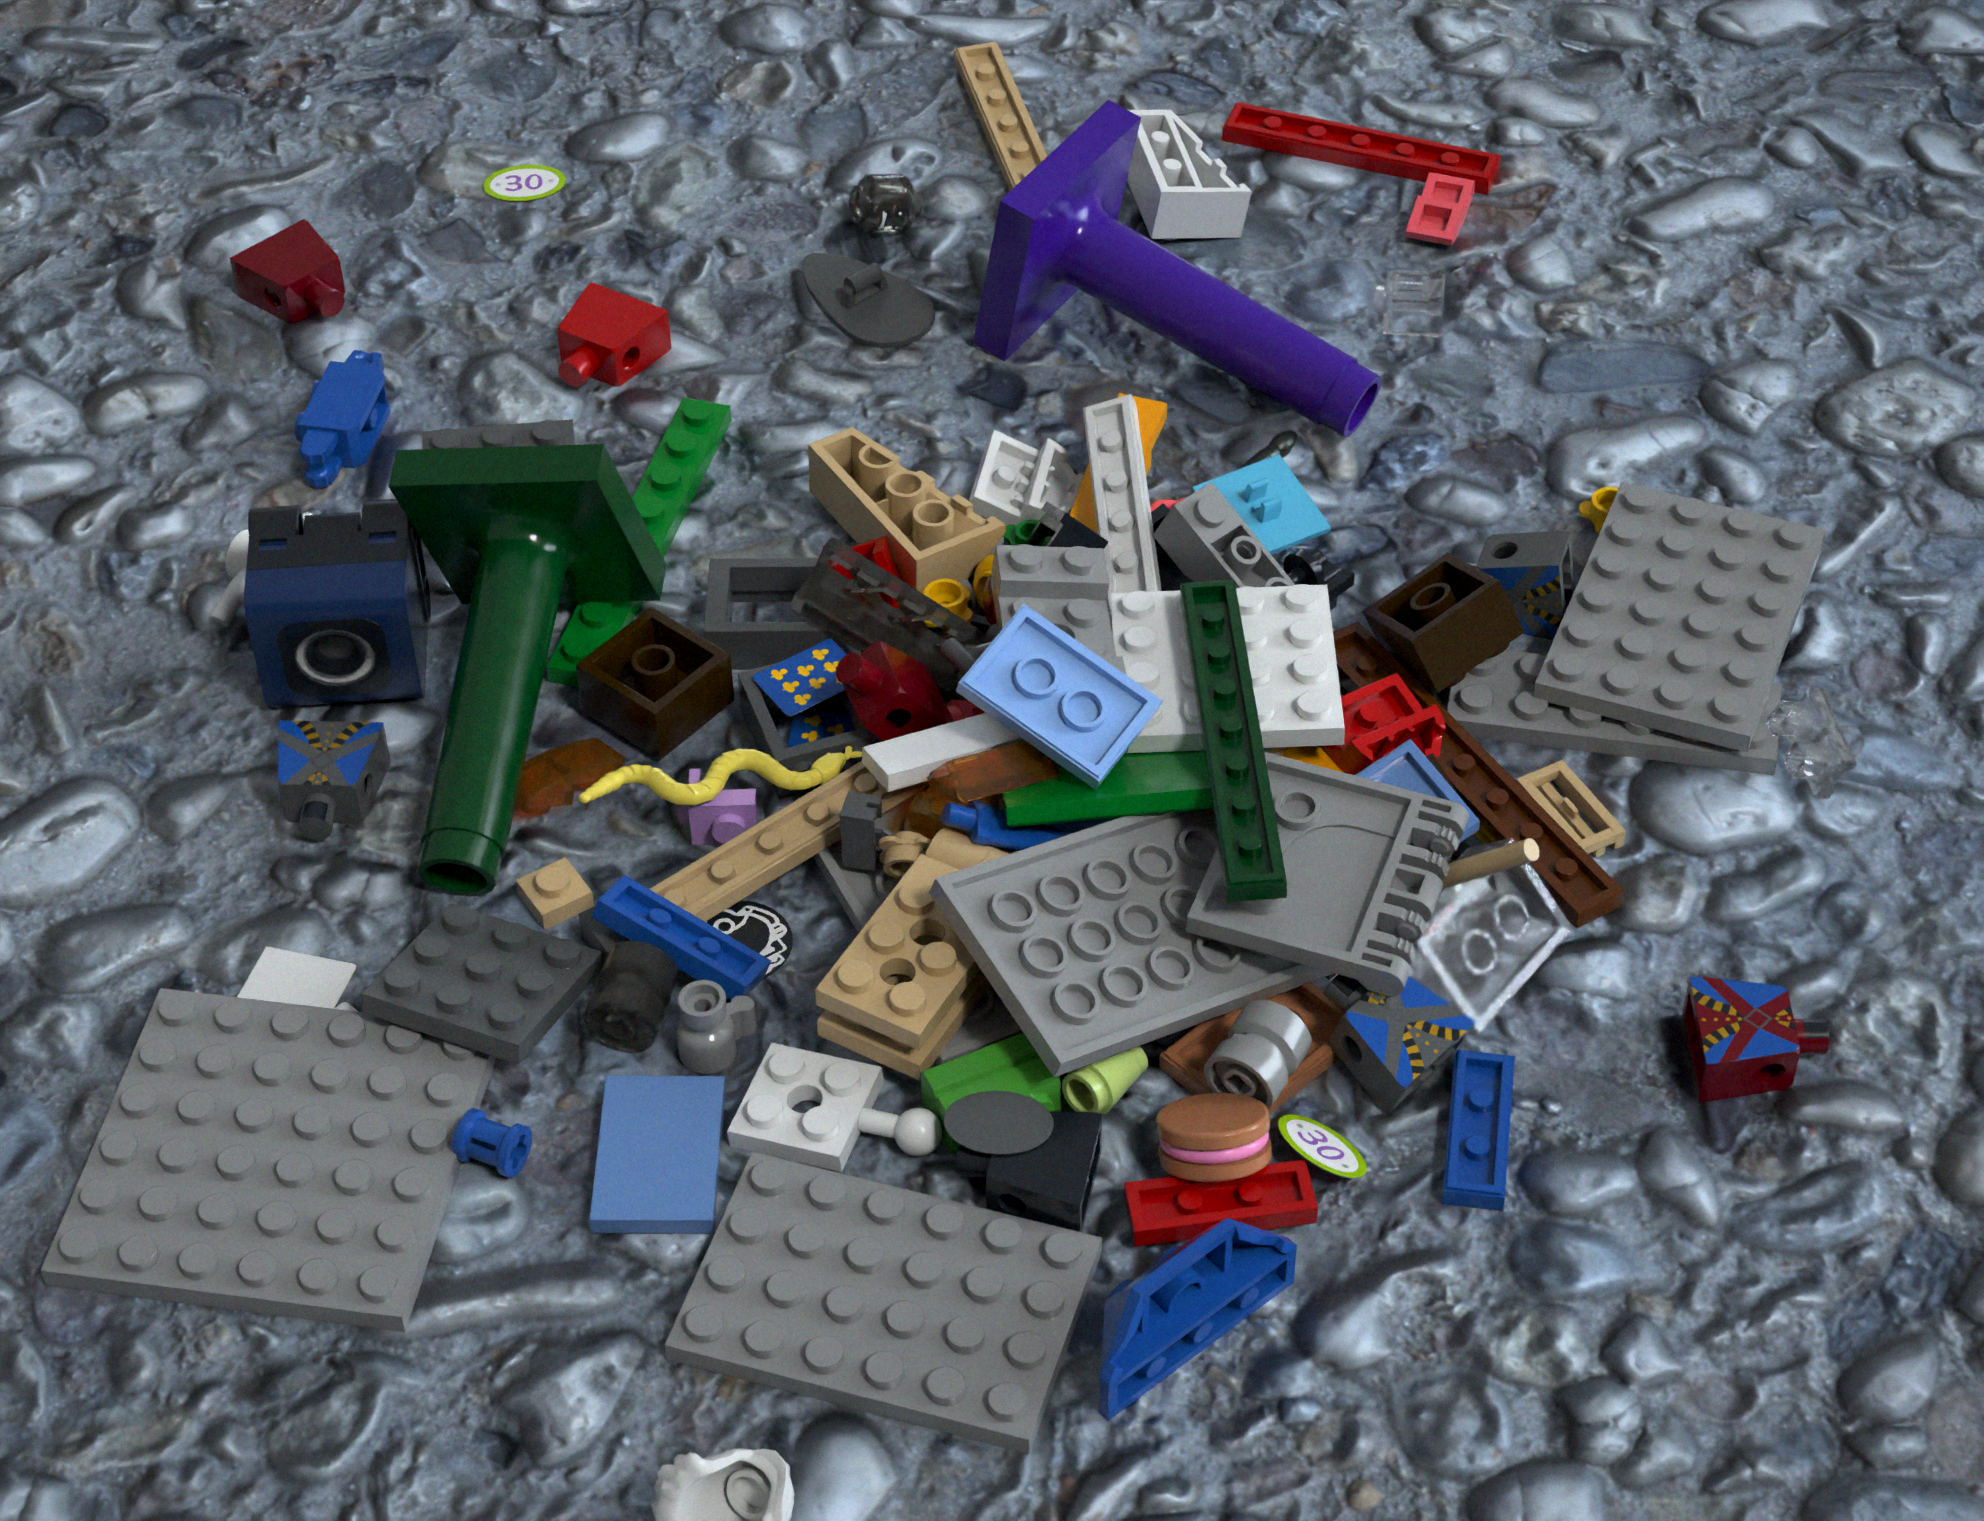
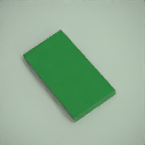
[995,750,1212,827]

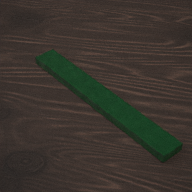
[1180,580,1287,902]

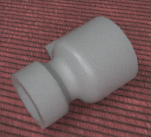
[676,980,757,1074]

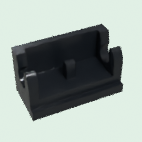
[1027,501,1108,550]

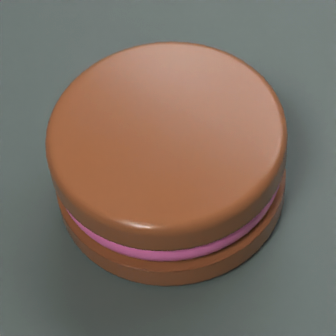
[1156,1093,1272,1182]

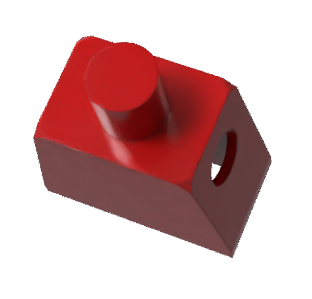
[557,282,672,387]

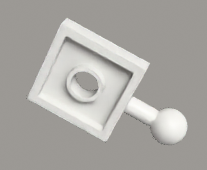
[727,1043,942,1172]

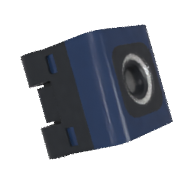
[244,499,431,708]

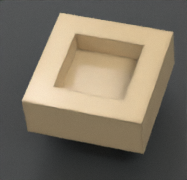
[516,857,594,930]

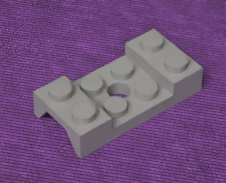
[990,544,1126,675]

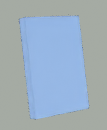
[956,603,1163,790]

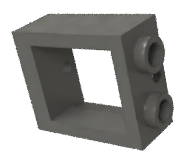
[704,558,847,670]
[738,647,882,799]

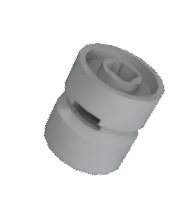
[1204,999,1312,1110]

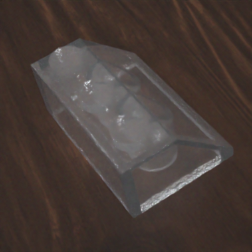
[1408,838,1573,1035]

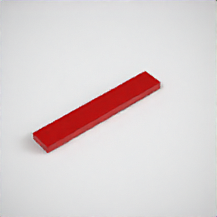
[1222,102,1501,195]

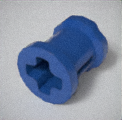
[452,1108,532,1178]

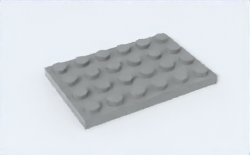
[1533,482,1826,753]
[929,808,1334,1077]
[664,1151,1102,1454]

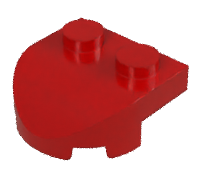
[1323,673,1446,775]

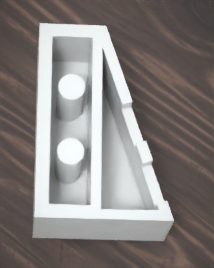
[1127,110,1252,240]

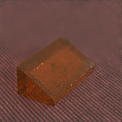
[927,741,1059,803]

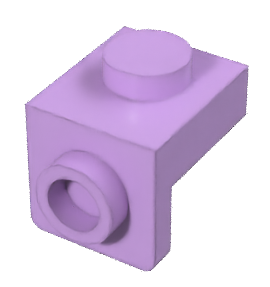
[678,768,759,845]

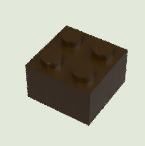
[1363,552,1525,693]
[576,607,735,760]

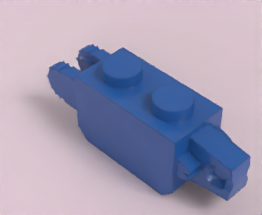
[295,350,391,489]

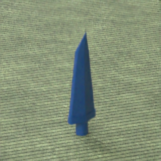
[941,799,1069,850]

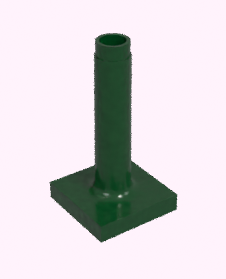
[388,444,667,896]

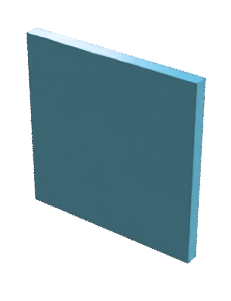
[1191,454,1331,555]

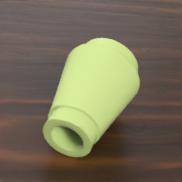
[1062,1046,1148,1115]

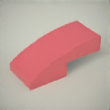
[1406,172,1475,246]

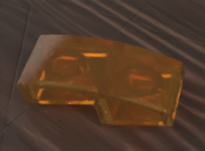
[516,737,625,814]

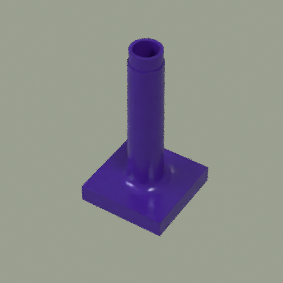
[973,99,1382,438]

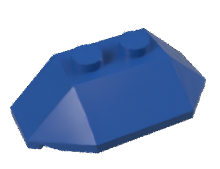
[1099,1218,1297,1421]

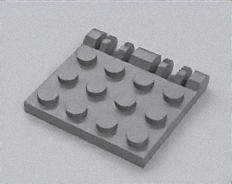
[1186,752,1469,996]

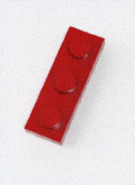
[1124,1160,1318,1247]

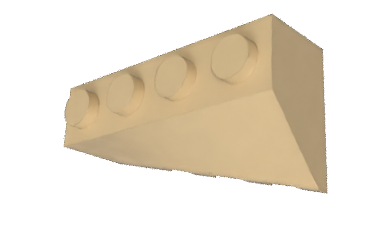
[808,427,1006,606]

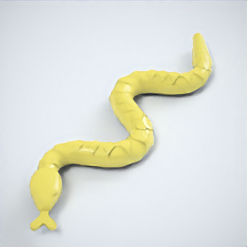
[578,746,862,806]

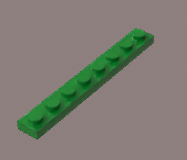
[546,398,731,688]

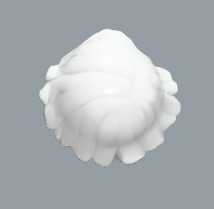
[651,1448,795,1521]

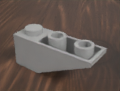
[1153,482,1295,588]

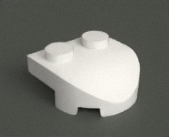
[969,430,1083,526]

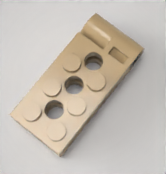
[815,828,1009,1081]

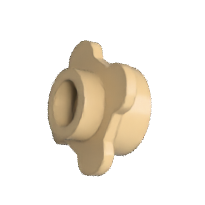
[879,831,932,879]

